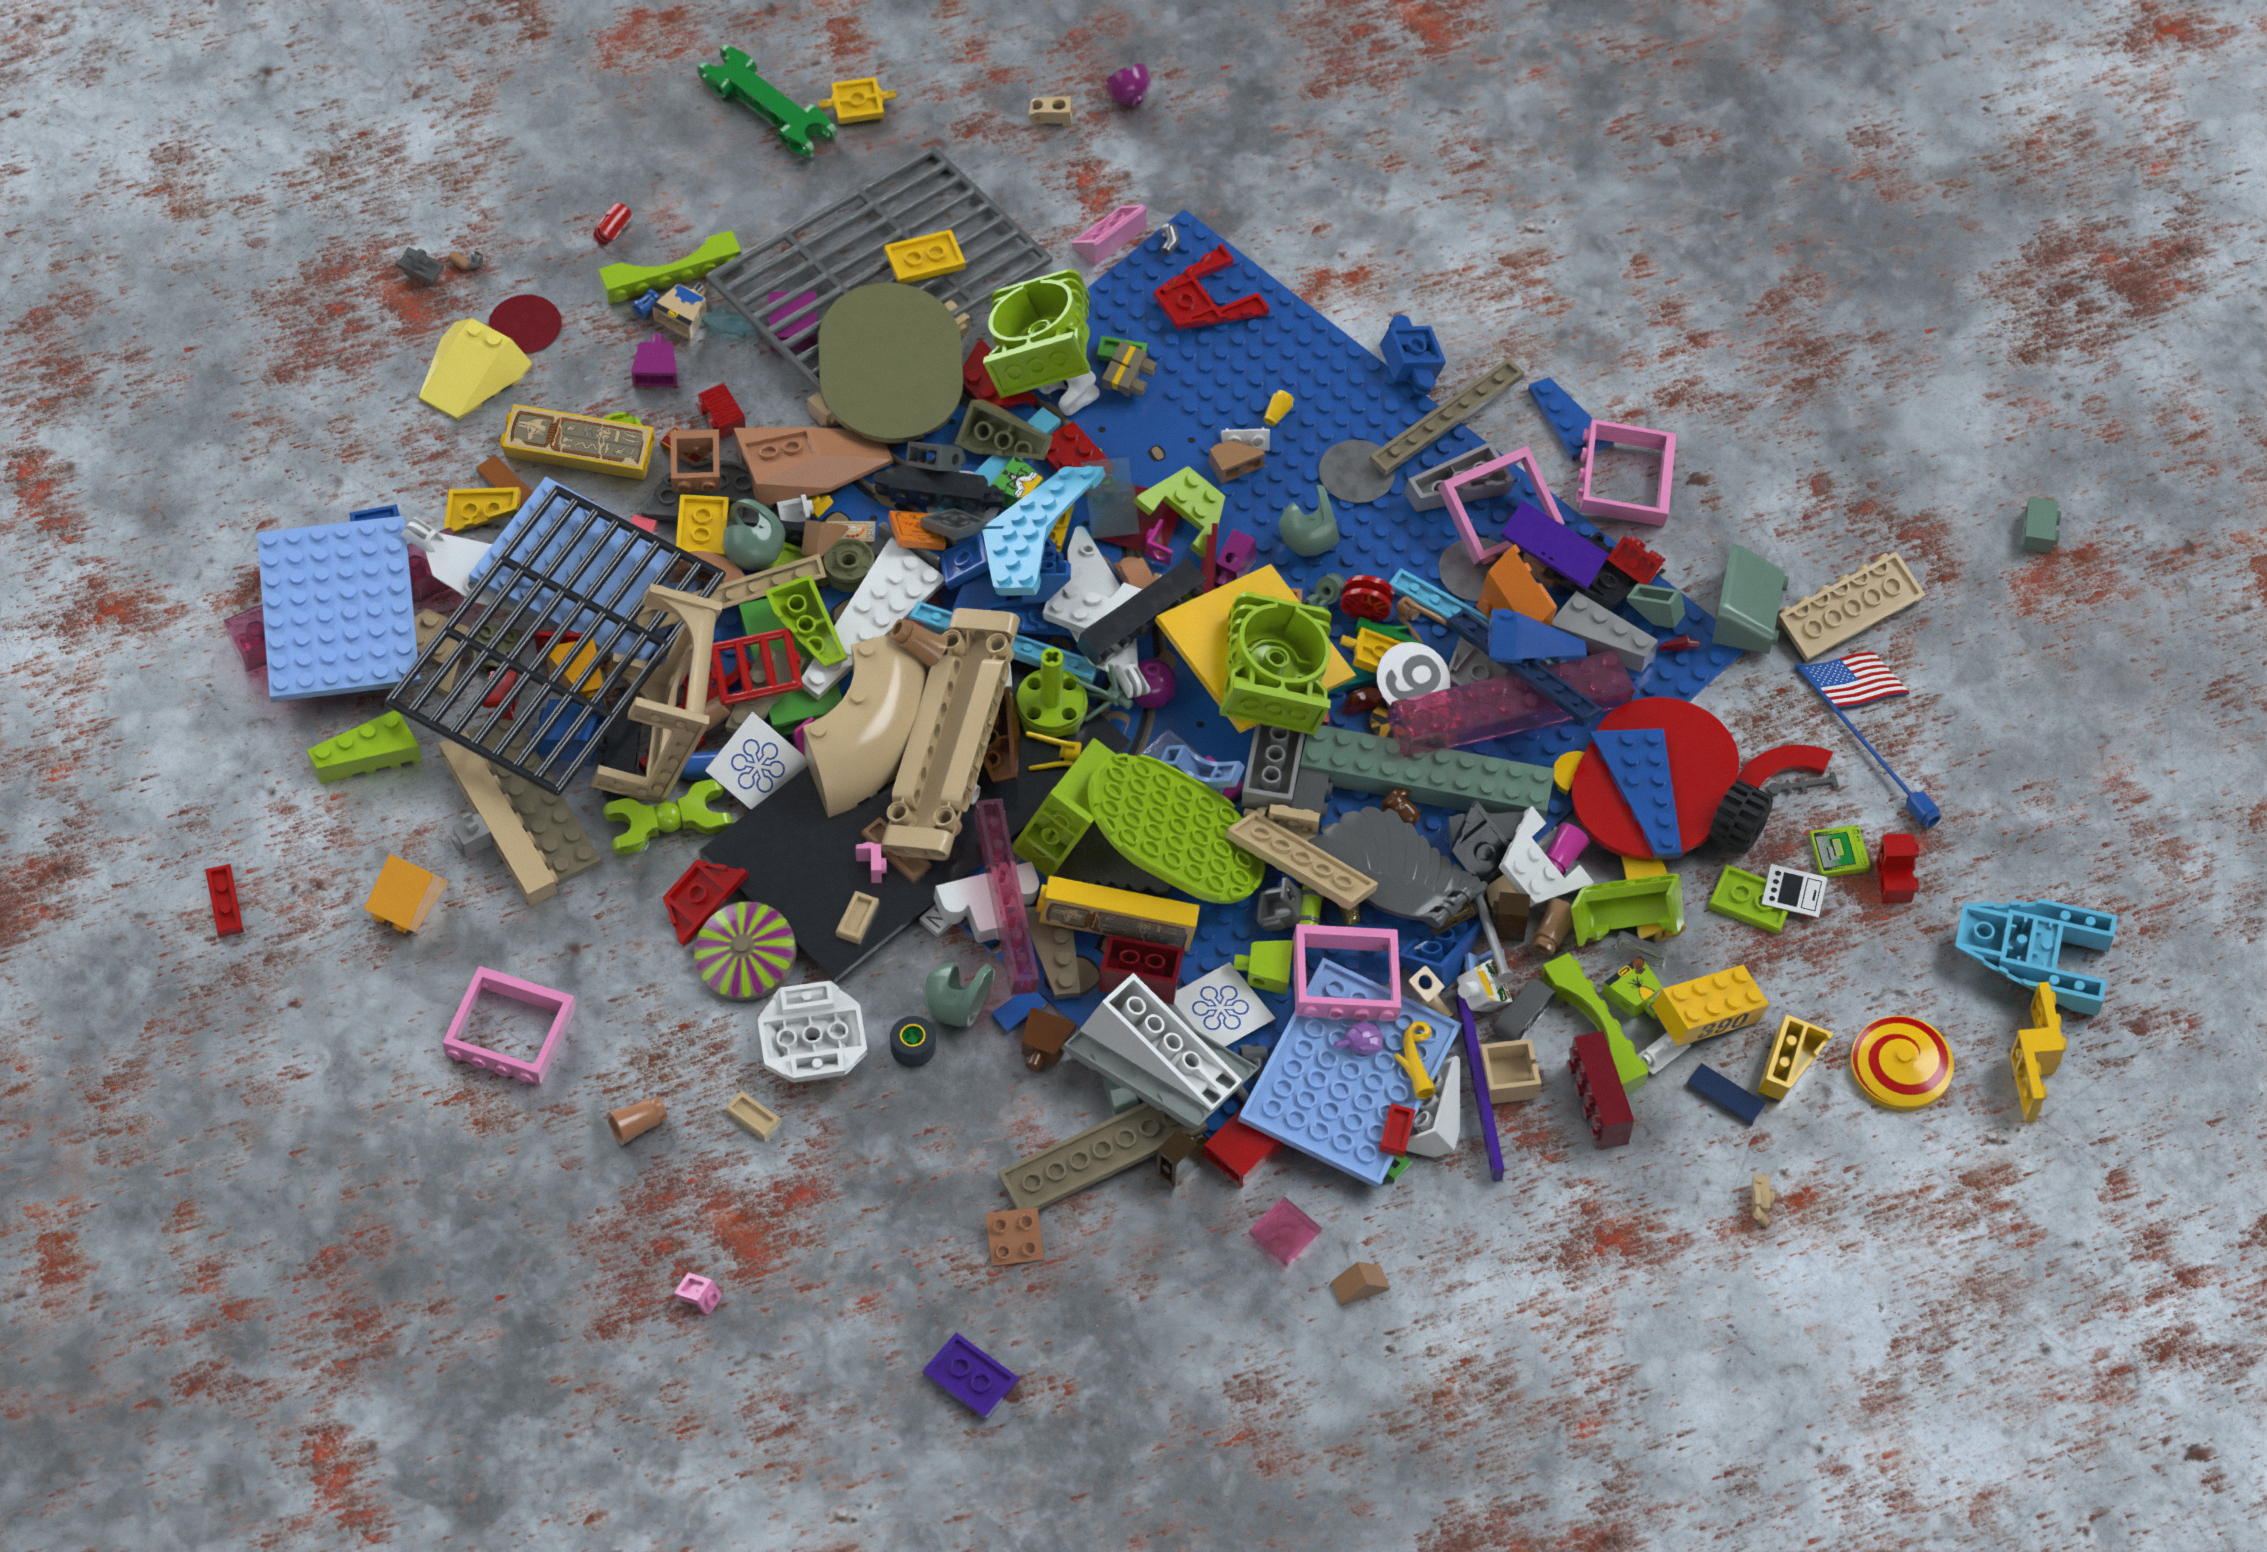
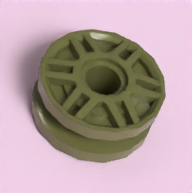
[823,538,874,592]

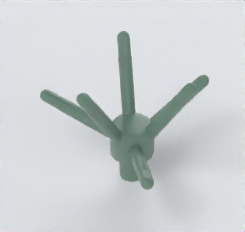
[1077,663,1133,722]

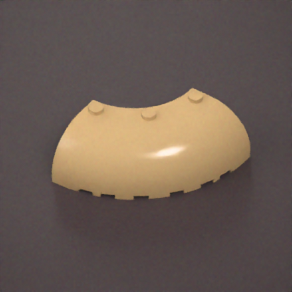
[803,635,929,818]

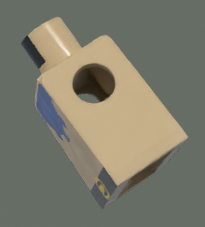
[652,283,707,340]

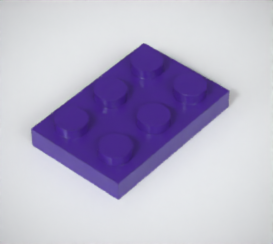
[923,1332,1019,1420]

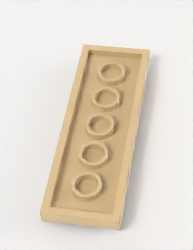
[1225,811,1378,910]

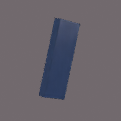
[1687,1063,1767,1126]

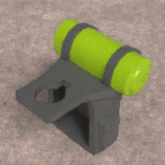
[1257,877,1323,931]

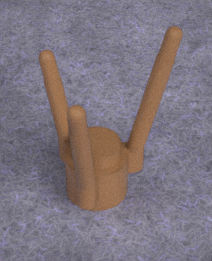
[1395,596,1446,644]

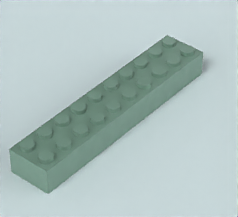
[1300,725,1555,821]

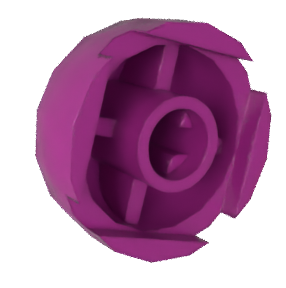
[1104,63,1151,107]
[1131,658,1176,709]

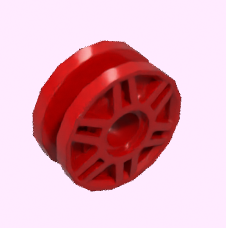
[1340,575,1394,622]

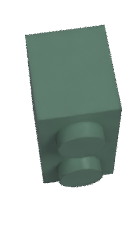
[2022,497,2061,554]

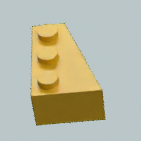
[1757,1014,1834,1101]

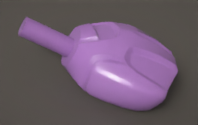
[1333,1021,1383,1055]

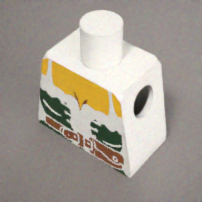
[1457,958,1514,1012]

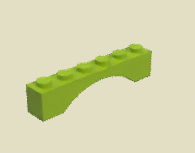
[599,230,741,304]
[1541,953,1649,1094]

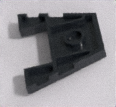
[1543,531,1639,611]

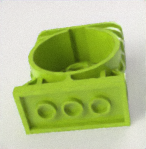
[983,269,1090,398]
[1219,591,1331,735]

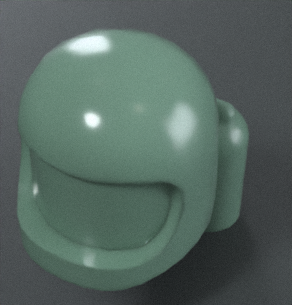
[1302,573,1346,610]

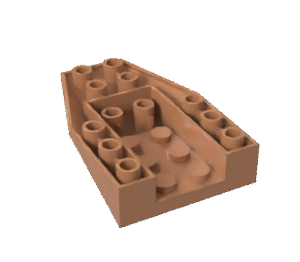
[734,427,893,506]

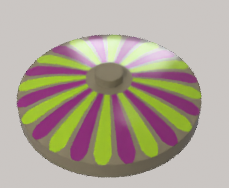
[694,902,796,1001]

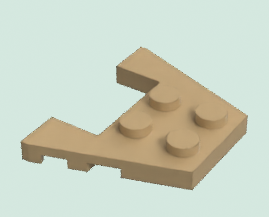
[414,608,469,696]

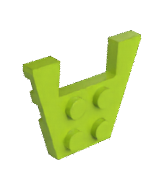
[1133,466,1225,558]

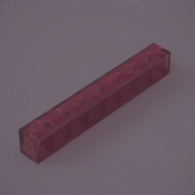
[974,798,1039,995]

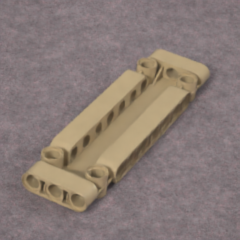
[881,608,1020,860]

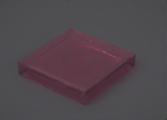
[1249,1196,1323,1267]

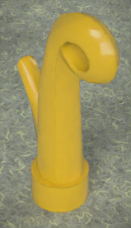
[1394,1021,1436,1099]

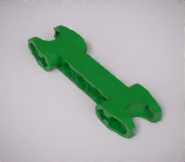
[697,44,837,158]

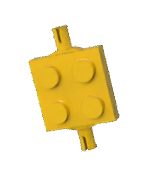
[818,77,897,124]
[1339,627,1404,674]

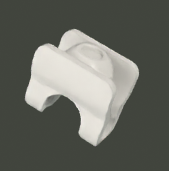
[1038,370,1100,416]

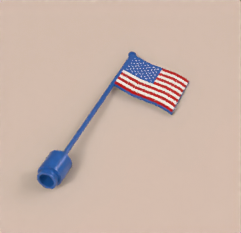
[1794,652,1942,828]

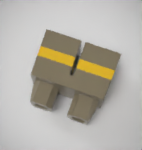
[1102,340,1157,397]

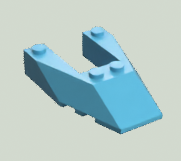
[1955,899,2118,1016]

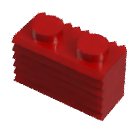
[696,382,746,439]

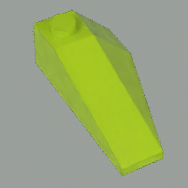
[765,574,848,668]

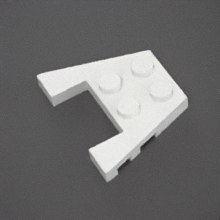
[1043,560,1143,633]
[1499,806,1593,907]

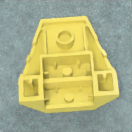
[419,318,533,420]

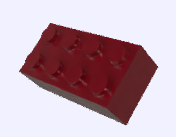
[1567,1031,1634,1150]

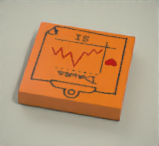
[888,511,947,550]

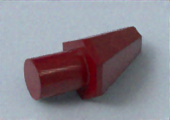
[1659,635,1699,651]

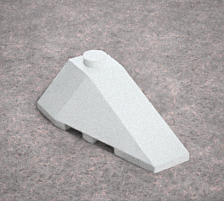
[1406,1056,1460,1158]

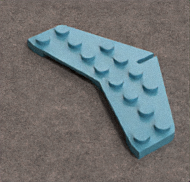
[982,466,1105,596]

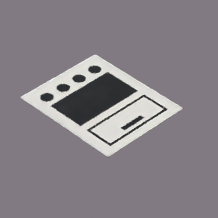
[1762,864,1828,917]

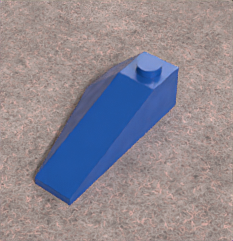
[1487,609,1587,664]
[1399,908,1491,992]

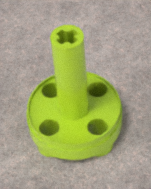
[1016,647,1088,737]

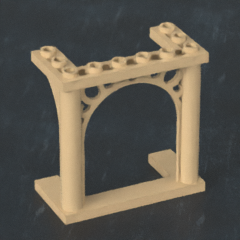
[591,583,723,804]

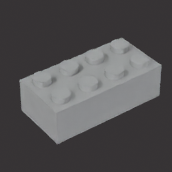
[1241,724,1306,809]

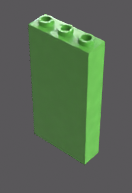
[739,598,842,736]

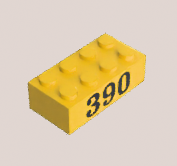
[1651,965,1770,1047]

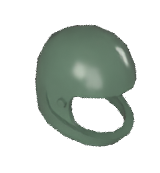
[1278,485,1340,557]
[722,499,786,572]
[923,961,995,1027]

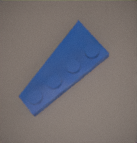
[1528,377,1614,461]

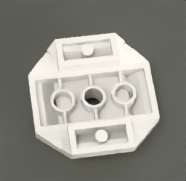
[758,981,867,1083]

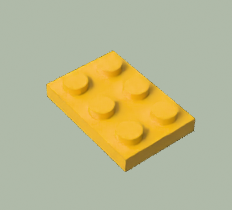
[884,229,966,284]
[676,495,729,557]

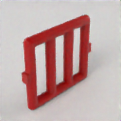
[711,628,803,706]

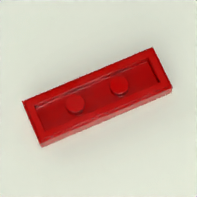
[205,864,244,937]

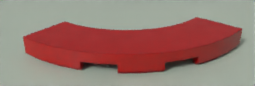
[1737,745,1834,790]

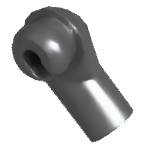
[1160,223,1180,256]

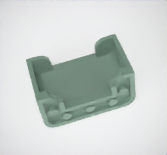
[1712,544,1789,654]

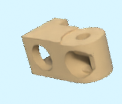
[1029,96,1073,127]

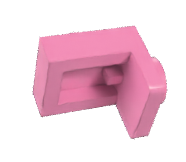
[856,842,887,883]

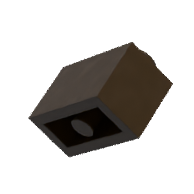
[1491,892,1530,942]

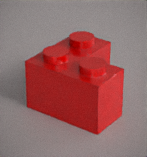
[1876,834,1919,903]

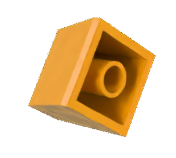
[547,638,607,709]
[364,854,449,933]

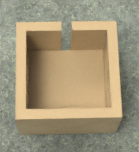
[1480,1039,1541,1104]

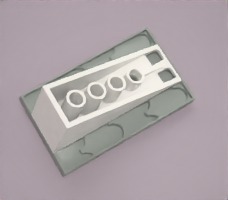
[1061,973,1259,1130]

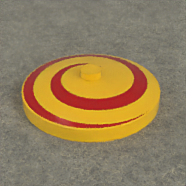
[1850,1016,1954,1111]

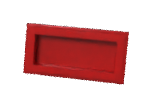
[1378,1103,1416,1158]

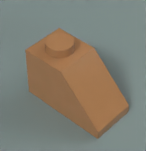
[1208,441,1265,484]

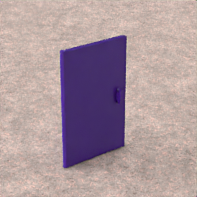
[1499,500,1610,590]

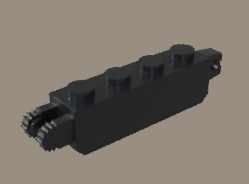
[873,465,1006,514]
[600,687,642,804]

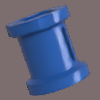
[631,289,660,319]

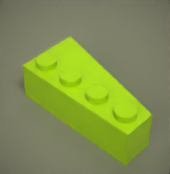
[307,710,422,784]

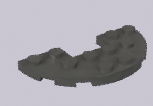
[641,460,780,527]

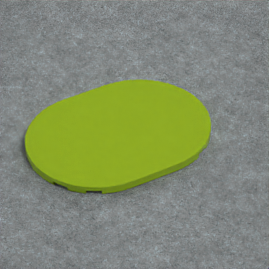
[1088,753,1266,904]

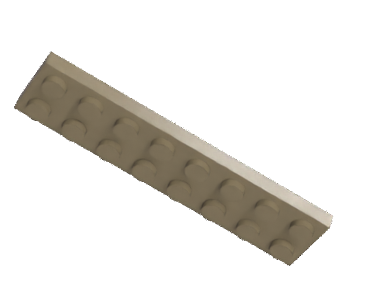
[467,716,602,886]
[998,1102,1208,1210]

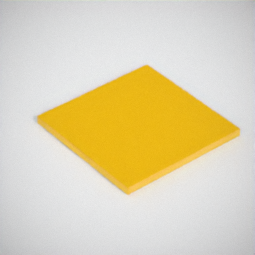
[1155,564,1356,733]

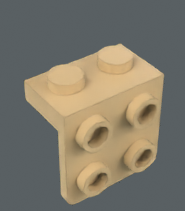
[1265,804,1320,864]

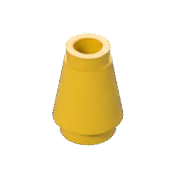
[1263,390,1294,427]

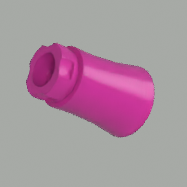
[1545,823,1590,875]

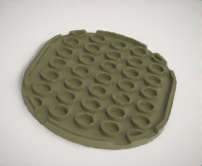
[818,282,963,443]

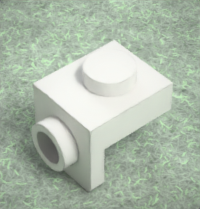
[777,494,814,523]

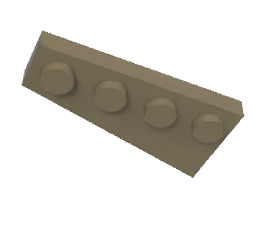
[725,648,809,734]

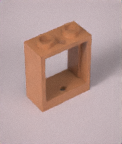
[671,429,721,493]

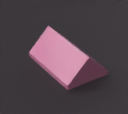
[1071,205,1147,266]

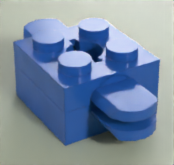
[1380,314,1446,396]

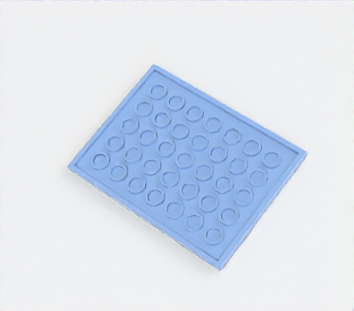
[469,477,704,661]
[257,516,421,702]
[1238,958,1462,1189]

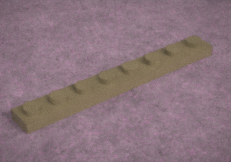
[1369,358,1525,476]

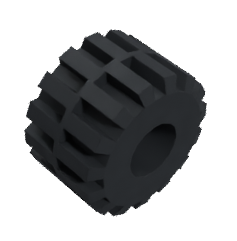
[1709,780,1773,855]

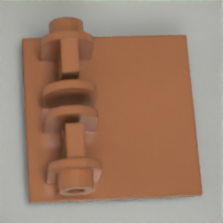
[986,1207,1044,1266]

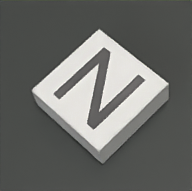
[920,904,953,938]

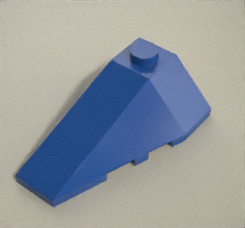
[1022,536,1071,605]

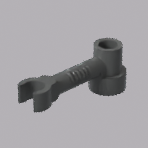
[1238,1044,1268,1083]

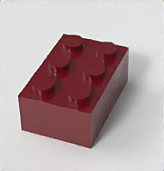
[1098,935,1184,1005]

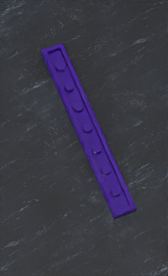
[1455,990,1504,1182]

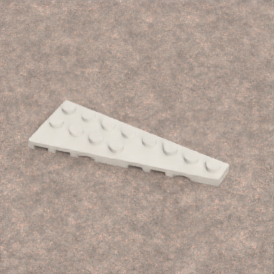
[802,537,945,700]

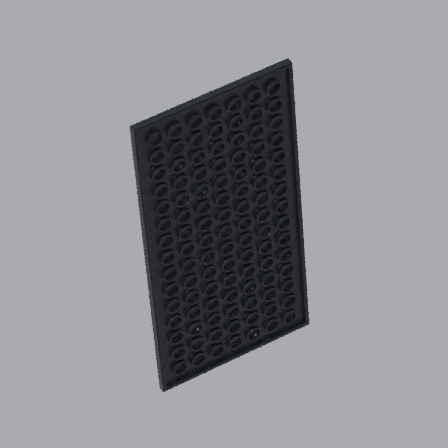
[700,659,1131,983]

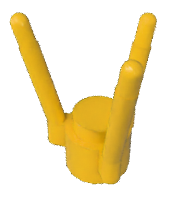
[1026,731,1081,771]

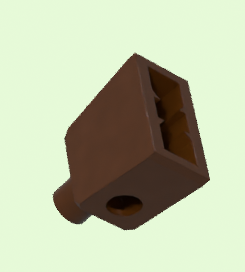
[1021,1007,1076,1072]

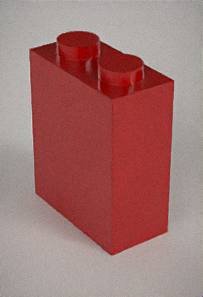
[1203,1104,1283,1187]

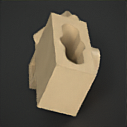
[1751,1174,1775,1227]

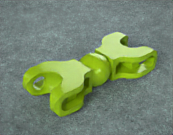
[603,779,733,855]

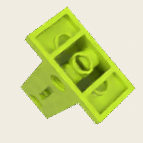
[1010,738,1116,878]

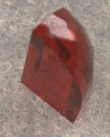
[1342,685,1382,716]

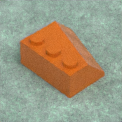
[1476,544,1557,626]

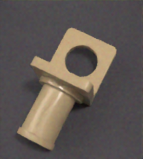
[1408,966,1454,1017]

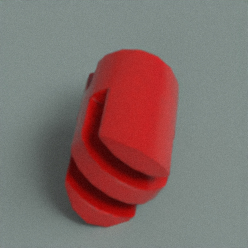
[593,202,632,244]

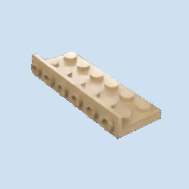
[1775,551,1926,662]

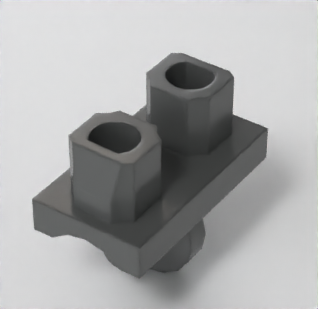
[395,247,444,286]

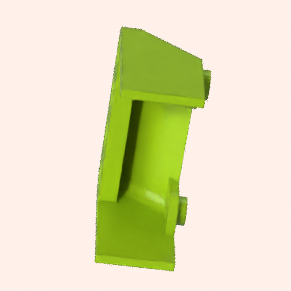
[1571,874,1684,947]

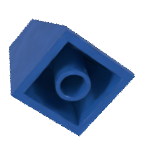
[530,699,605,767]

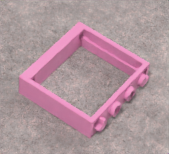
[1576,419,1676,526]
[1438,445,1565,565]
[1293,924,1401,1022]
[442,966,576,1085]

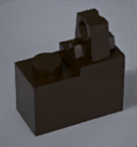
[1156,1129,1208,1188]

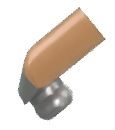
[448,251,483,270]

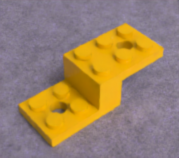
[2010,982,2067,1123]

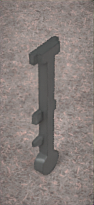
[1768,772,1839,796]

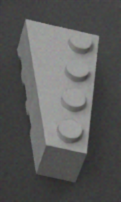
[1404,442,1515,512]
[1551,591,1658,673]

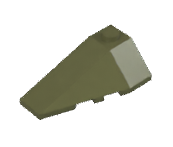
[955,400,1053,460]

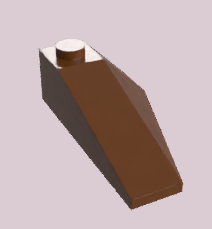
[983,689,1020,784]

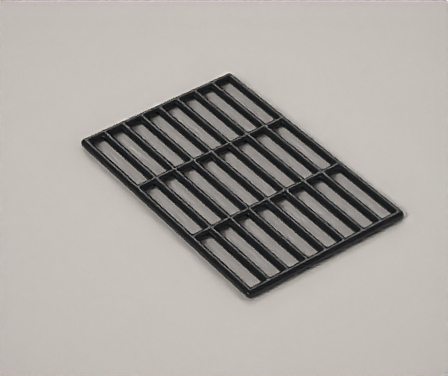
[385,485,726,796]

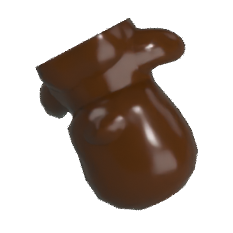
[1381,789,1420,826]

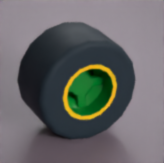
[890,1016,936,1067]

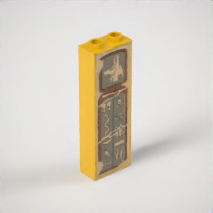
[500,404,656,480]
[1036,876,1200,952]

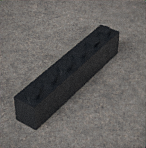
[1076,558,1207,666]

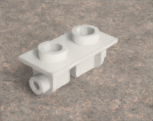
[1221,427,1270,451]
[1637,1032,1691,1075]

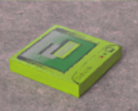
[1809,825,1871,877]

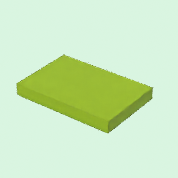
[1708,864,1789,935]

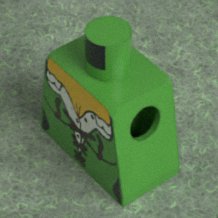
[990,456,1044,508]

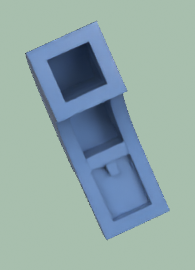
[1160,745,1245,794]

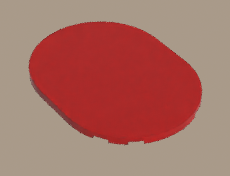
[1571,697,1739,861]

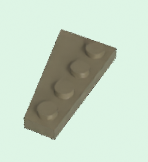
[1023,907,1080,1000]

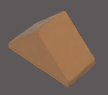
[801,520,849,558]
[1331,1262,1390,1306]

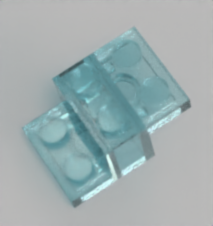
[1080,457,1139,539]

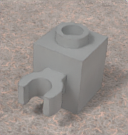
[451,812,493,857]

